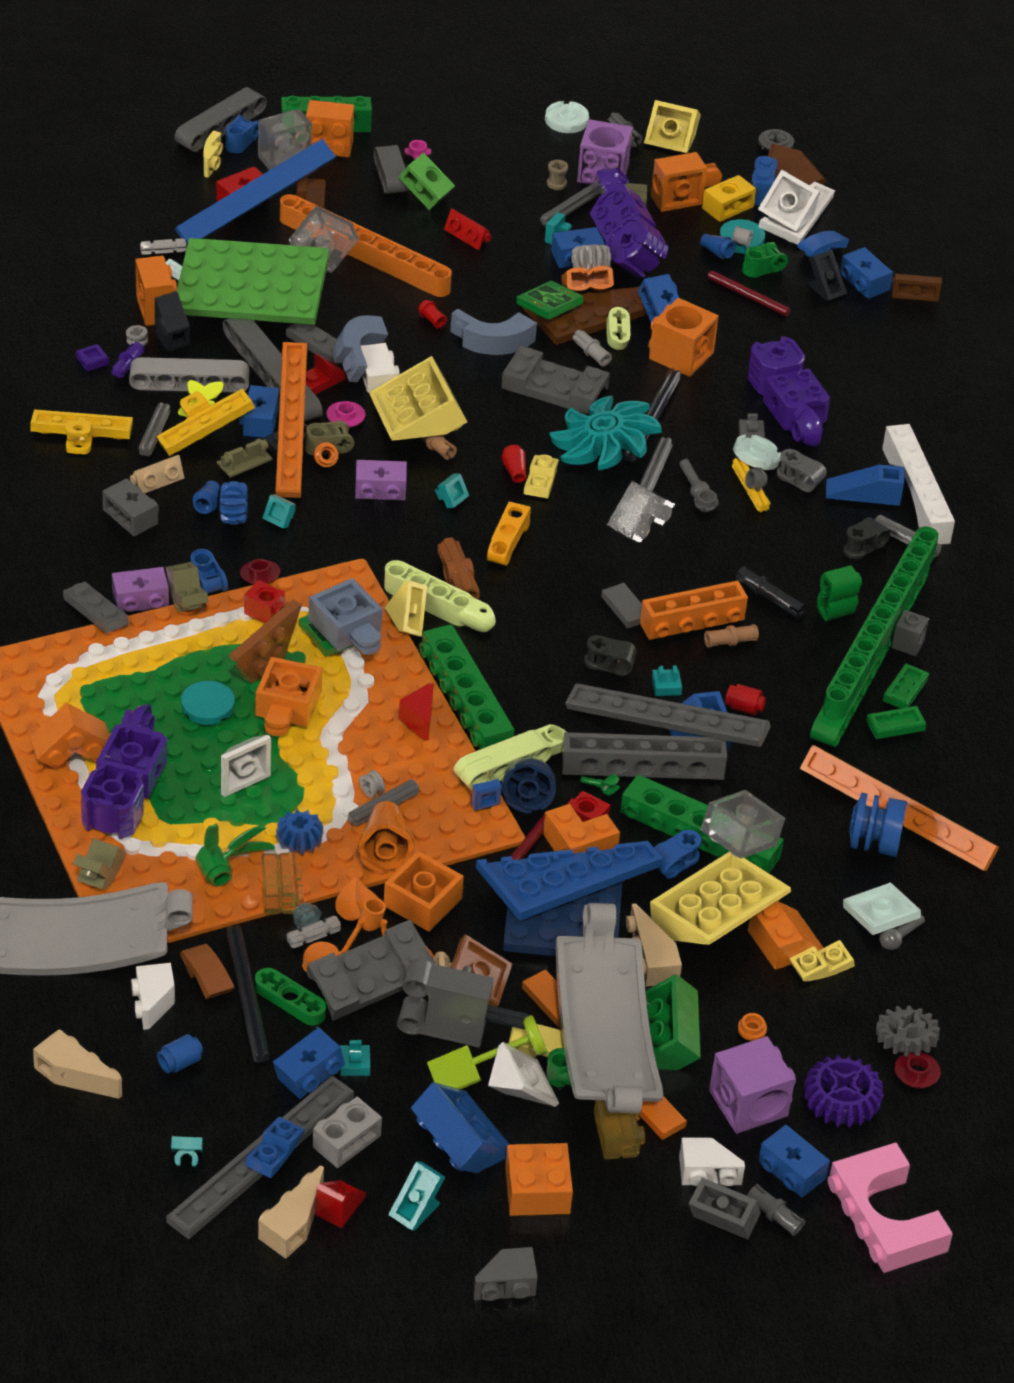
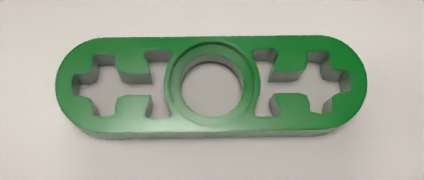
[255,968,326,1025]

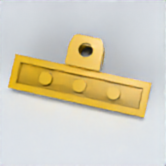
[156,389,255,456]
[31,410,133,454]

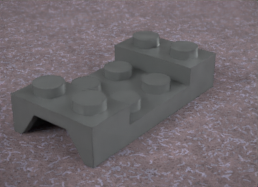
[502,346,610,415]
[307,920,436,1021]

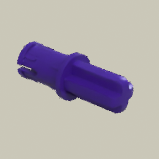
[112,342,145,378]

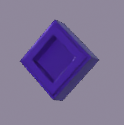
[76,344,109,371]

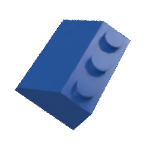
[411,1082,510,1173]

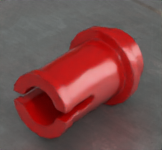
[418,300,447,328]

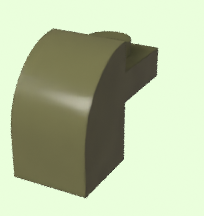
[166,562,208,612]
[73,838,126,890]

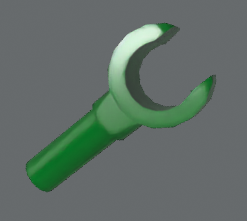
[580,774,620,795]

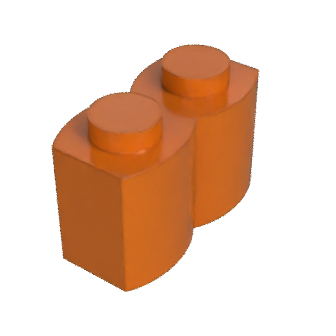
[562,266,614,293]

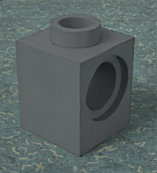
[892,610,929,656]

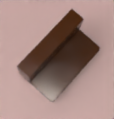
[297,176,326,208]
[892,274,942,302]

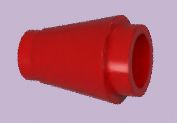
[501,445,527,483]

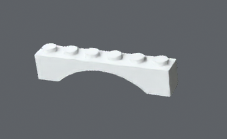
[882,424,955,544]

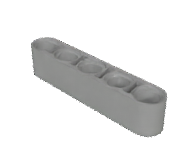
[129,357,250,392]

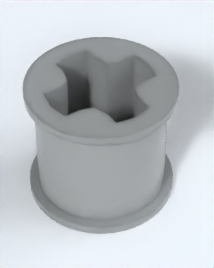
[732,226,753,248]

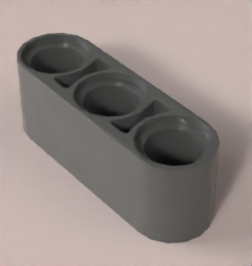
[374,145,409,194]

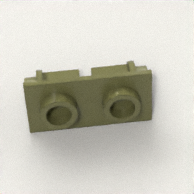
[217,439,272,478]

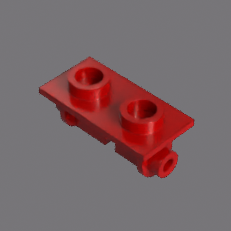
[444,209,492,250]

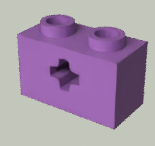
[355,460,407,500]
[112,567,169,612]

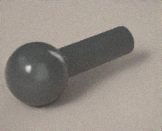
[679,459,710,497]
[880,914,925,950]

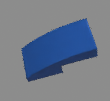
[797,231,849,257]
[245,1117,305,1178]

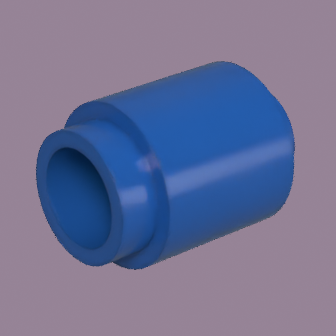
[157,1034,203,1073]

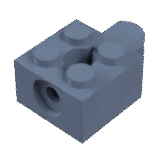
[308,578,383,654]

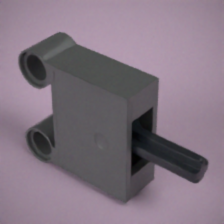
[397,958,529,1048]

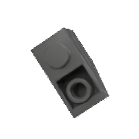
[473,1247,537,1301]

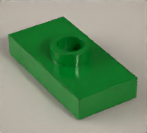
[883,663,929,709]
[867,706,926,739]

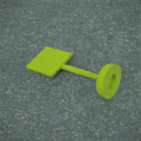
[427,1015,548,1089]

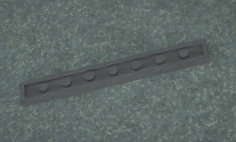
[565,683,771,747]
[167,1076,354,1239]

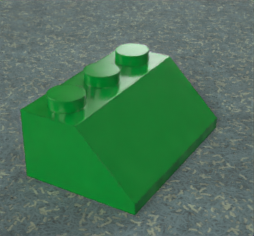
[645,974,701,1070]

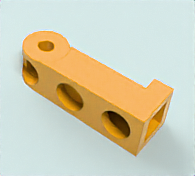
[487,502,531,566]

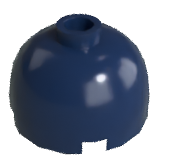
[502,757,556,813]

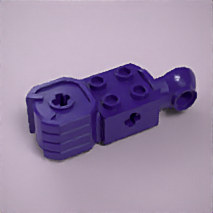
[590,166,668,278]
[748,336,830,447]
[81,704,167,839]

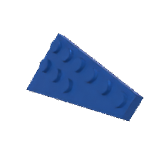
[476,841,663,921]

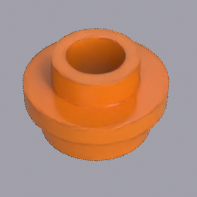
[313,442,338,467]
[738,1013,767,1041]

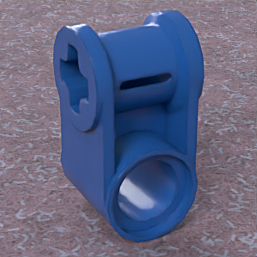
[225,115,261,153]
[190,549,228,595]
[654,830,701,879]

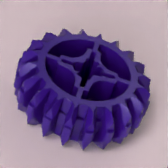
[803,1054,883,1128]

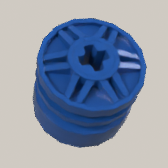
[849,792,907,857]

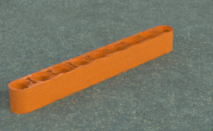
[280,194,452,297]

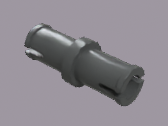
[747,1184,805,1236]

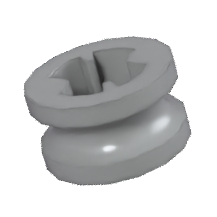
[126,325,148,346]
[359,770,385,798]

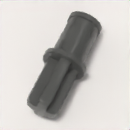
[608,112,643,147]

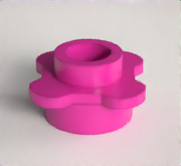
[404,140,431,160]

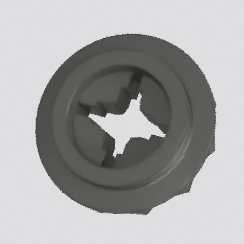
[759,129,794,151]

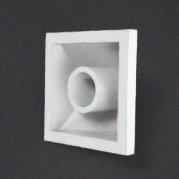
[758,170,820,232]
[221,735,271,797]
[488,1042,559,1107]

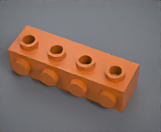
[640,581,748,640]

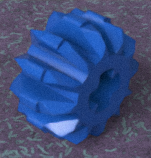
[220,481,248,525]
[276,808,323,856]

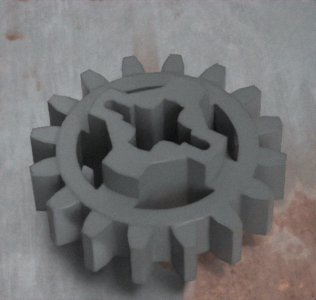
[876,1006,940,1056]

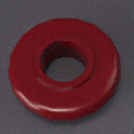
[240,559,281,585]
[895,1052,940,1089]

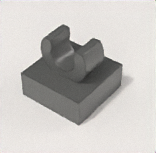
[738,413,765,438]

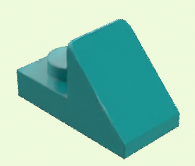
[388,1161,445,1231]

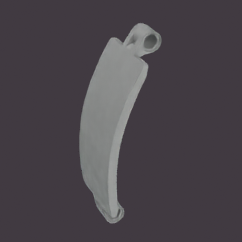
[0,883,193,975]
[556,903,663,1114]

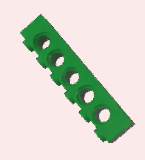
[419,624,514,750]
[620,774,784,873]

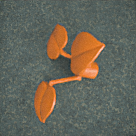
[302,877,434,972]

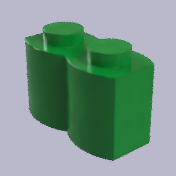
[817,566,862,621]

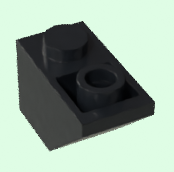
[155,291,190,352]

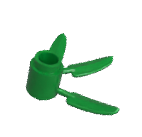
[195,823,275,887]

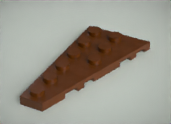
[521,287,647,345]

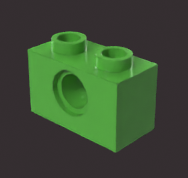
[398,153,455,210]

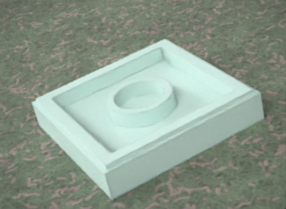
[843,883,921,935]

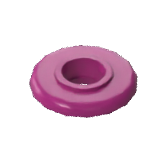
[327,401,365,428]

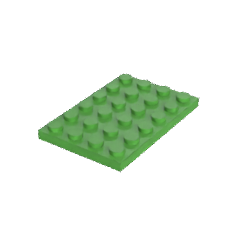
[177,238,330,325]

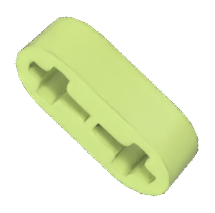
[606,307,631,350]

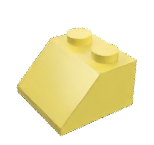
[644,100,701,154]

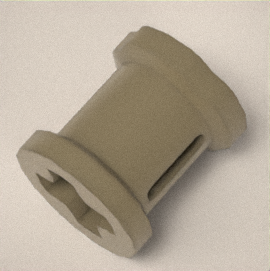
[547,160,568,190]

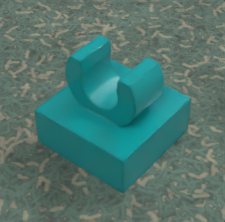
[545,212,572,245]
[435,474,469,508]
[263,494,296,528]
[652,666,682,696]
[340,1040,370,1076]
[171,1136,203,1167]

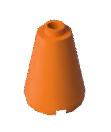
[358,801,414,873]

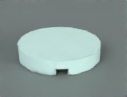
[545,101,589,133]
[733,434,781,470]

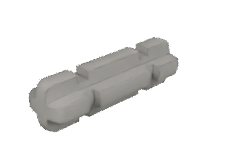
[140,238,186,255]
[287,916,341,948]

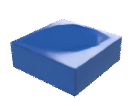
[471,779,502,810]

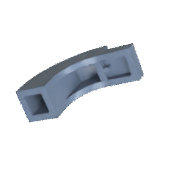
[451,309,537,355]
[332,315,388,382]

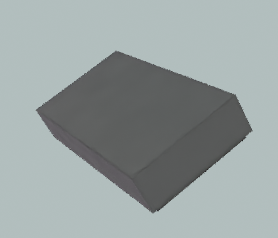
[601,583,642,629]

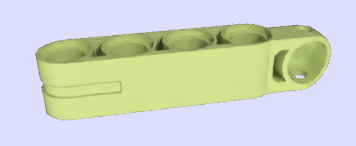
[384,560,496,633]
[453,724,566,790]

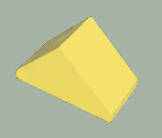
[385,580,427,637]

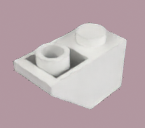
[131,963,175,1030]
[679,1138,745,1186]

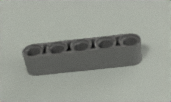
[174,87,267,152]

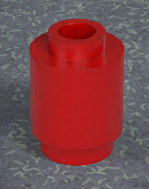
[725,684,766,716]

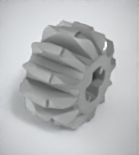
[571,244,611,270]

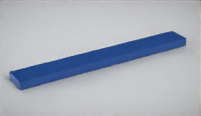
[175,139,336,246]

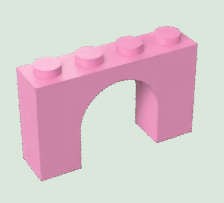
[828,1143,953,1273]

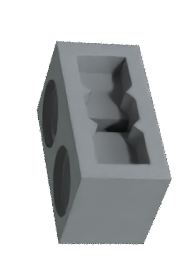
[313,1097,382,1168]

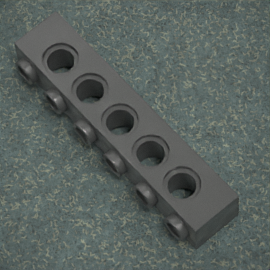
[562,732,727,780]

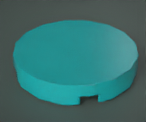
[720,219,765,254]
[181,681,235,725]

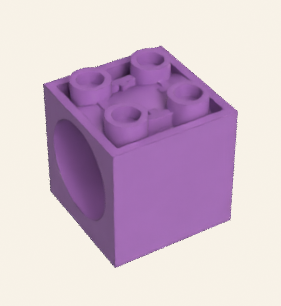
[577,119,633,184]
[709,1036,796,1134]

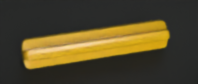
[732,458,770,512]

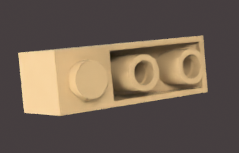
[626,904,682,987]
[33,1029,122,1099]
[258,1165,324,1259]

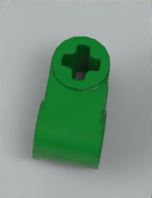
[742,242,788,278]

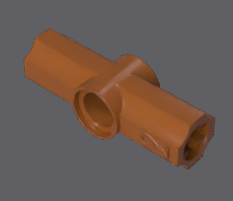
[438,537,480,599]

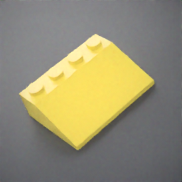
[369,356,467,441]
[650,850,791,945]

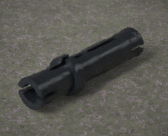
[735,566,806,619]

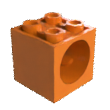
[648,298,719,377]

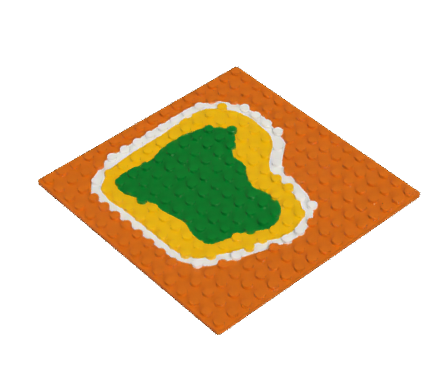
[0,559,525,943]

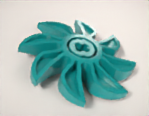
[550,396,662,470]

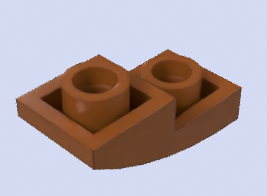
[180,944,234,999]

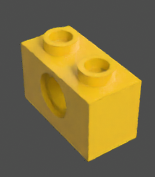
[702,175,756,222]

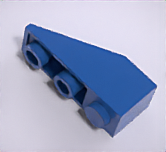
[826,465,904,506]

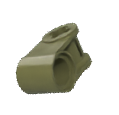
[305,421,355,456]

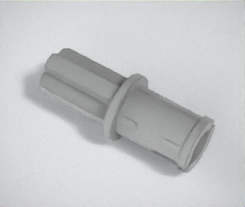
[573,330,612,366]

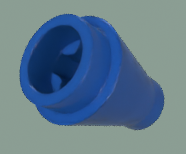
[700,234,736,259]
[193,481,220,514]

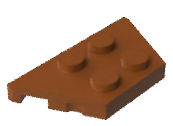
[229,599,301,684]

